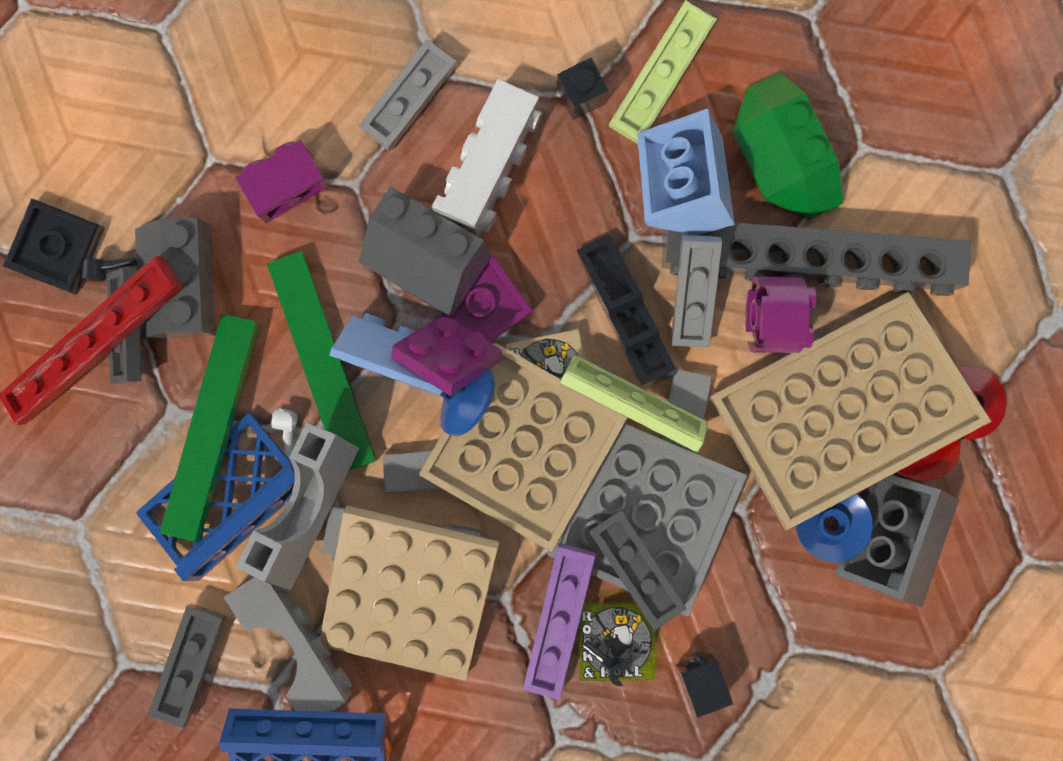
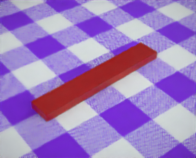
[0,255,183,425]

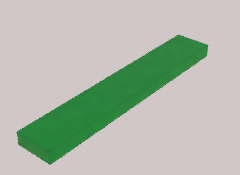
[267,251,377,471]
[160,314,261,542]

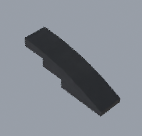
[577,235,677,389]

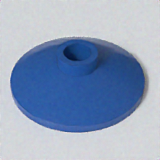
[440,369,495,436]
[796,494,873,563]

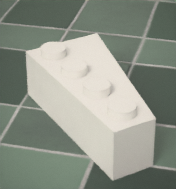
[432,79,542,237]

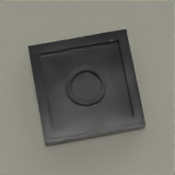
[3,198,105,295]

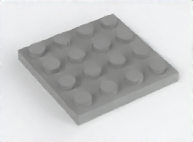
[547,423,747,617]

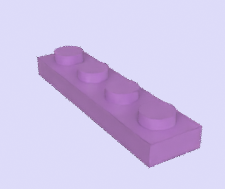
[523,543,596,700]

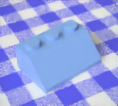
[637,109,735,236]
[329,313,444,397]

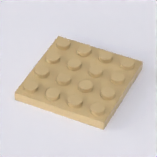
[419,343,628,552]
[320,506,499,681]

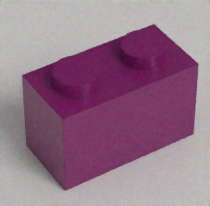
[235,140,330,224]

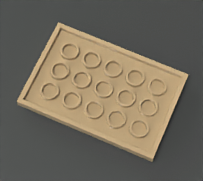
[710,292,991,531]

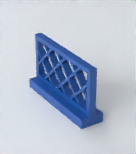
[135,413,295,581]
[219,709,387,761]

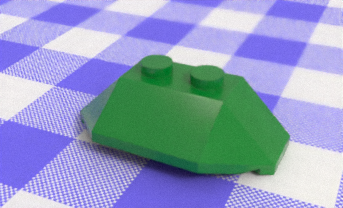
[732,72,844,220]

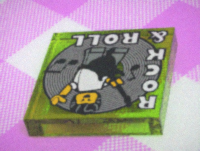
[578,602,656,681]

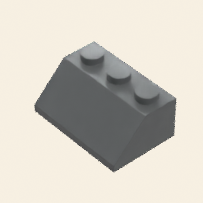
[359,186,492,318]
[135,217,215,339]
[835,475,959,607]

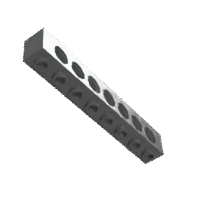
[661,222,971,296]

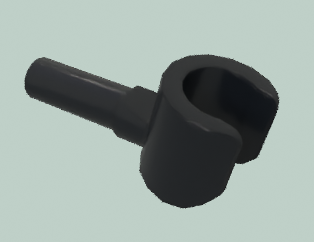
[82,256,137,282]
[582,640,632,686]

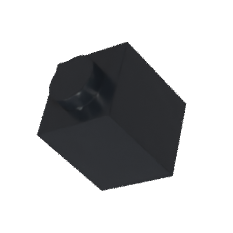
[557,57,608,120]
[676,651,733,718]

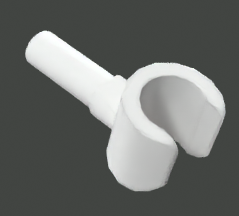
[271,408,298,458]

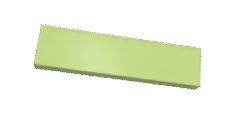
[609,0,717,144]
[560,355,708,452]

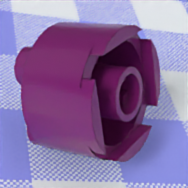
[745,276,816,353]

